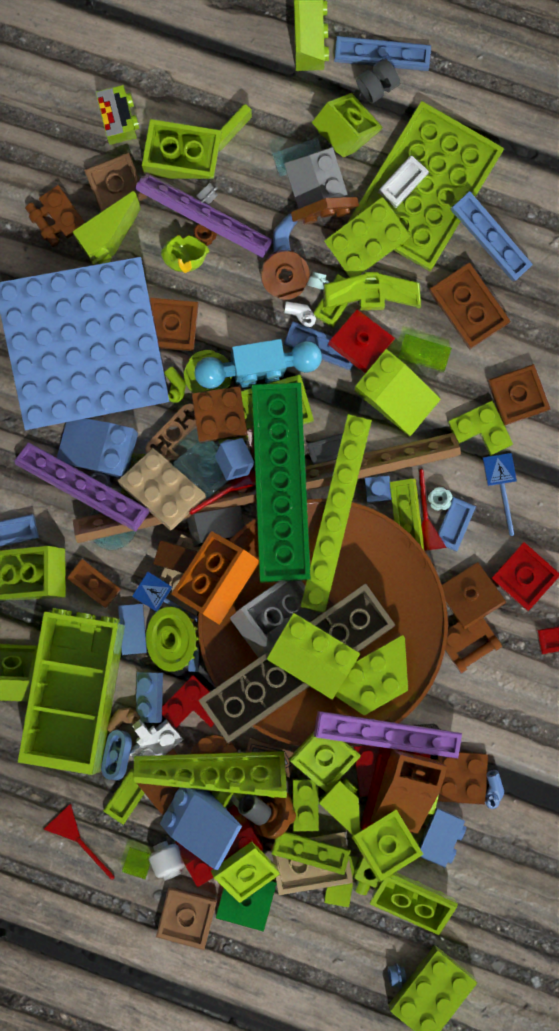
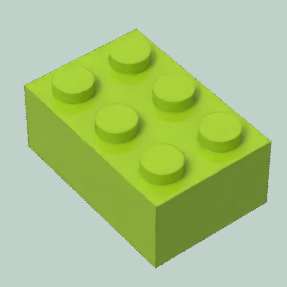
[389,945,477,1031]

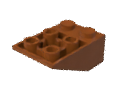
[371,749,447,833]

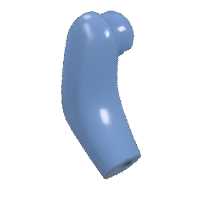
[273,214,297,252]

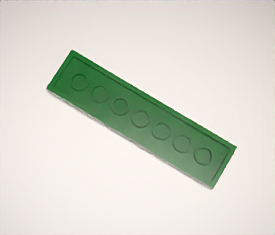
[252,383,311,582]

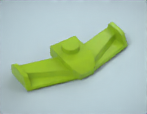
[323,272,421,310]

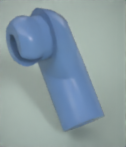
[485,770,504,809]

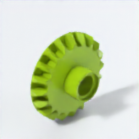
[146,607,199,671]

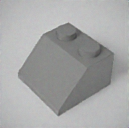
[284,147,348,209]

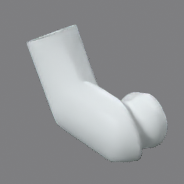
[284,301,316,327]

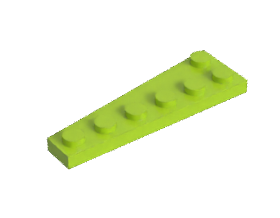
[134,751,287,798]

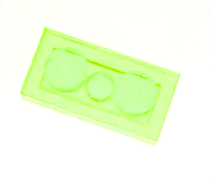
[398,334,452,373]

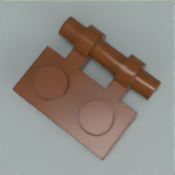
[25,185,85,247]

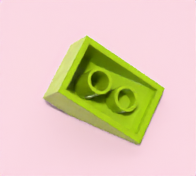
[142,119,222,179]
[73,191,141,265]
[354,349,441,436]
[0,546,66,600]

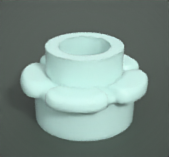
[307,272,329,290]
[428,487,452,511]

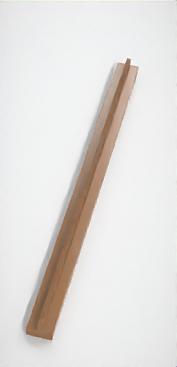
[73,433,461,543]

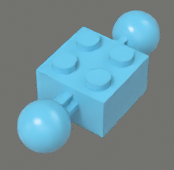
[194,339,322,389]

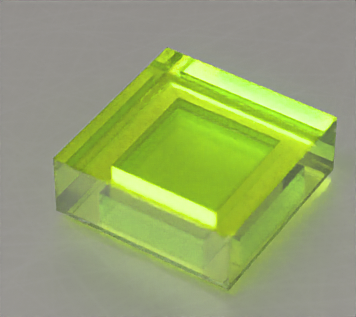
[122,847,151,879]

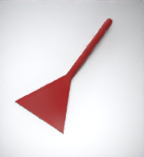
[189,469,256,515]
[419,469,447,551]
[44,804,115,880]

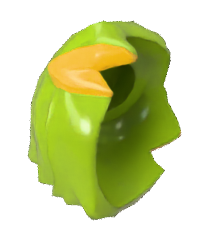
[161,235,210,273]

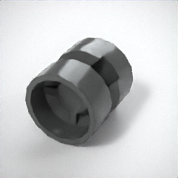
[355,58,401,104]

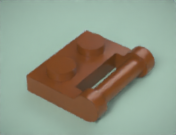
[445,618,502,674]

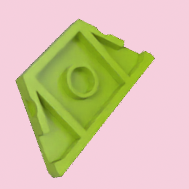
[335,635,408,715]

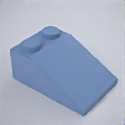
[57,419,138,478]
[160,787,242,870]

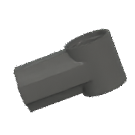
[230,793,271,825]

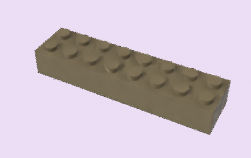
[198,584,395,743]

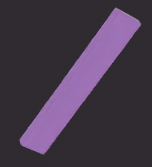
[135,173,273,258]
[14,442,150,532]
[314,711,462,758]

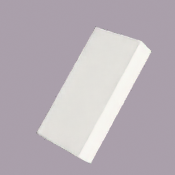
[378,156,429,208]

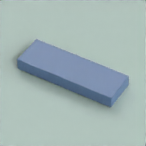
[284,321,354,371]

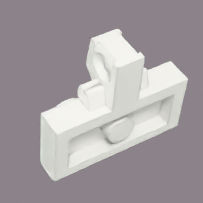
[129,719,183,759]

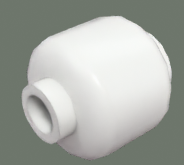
[149,841,185,881]

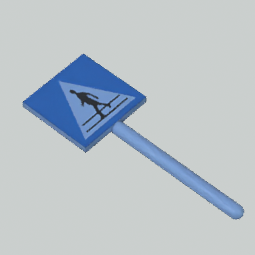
[483,453,517,536]
[132,572,198,623]

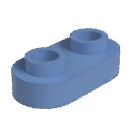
[101,730,132,780]

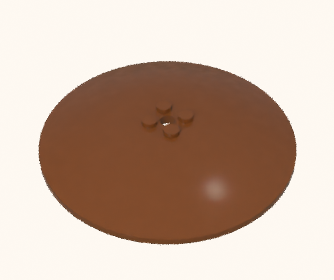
[198,498,448,746]

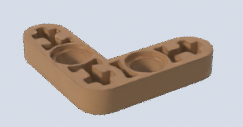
[145,404,203,490]

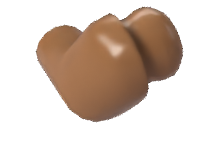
[107,707,140,732]

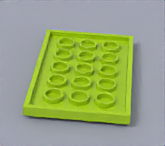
[348,101,504,272]

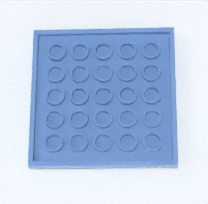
[0,257,170,430]

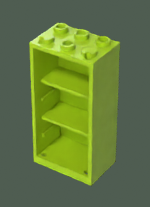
[18,608,125,775]

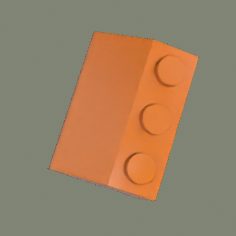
[171,531,259,625]

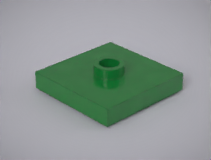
[216,880,277,932]

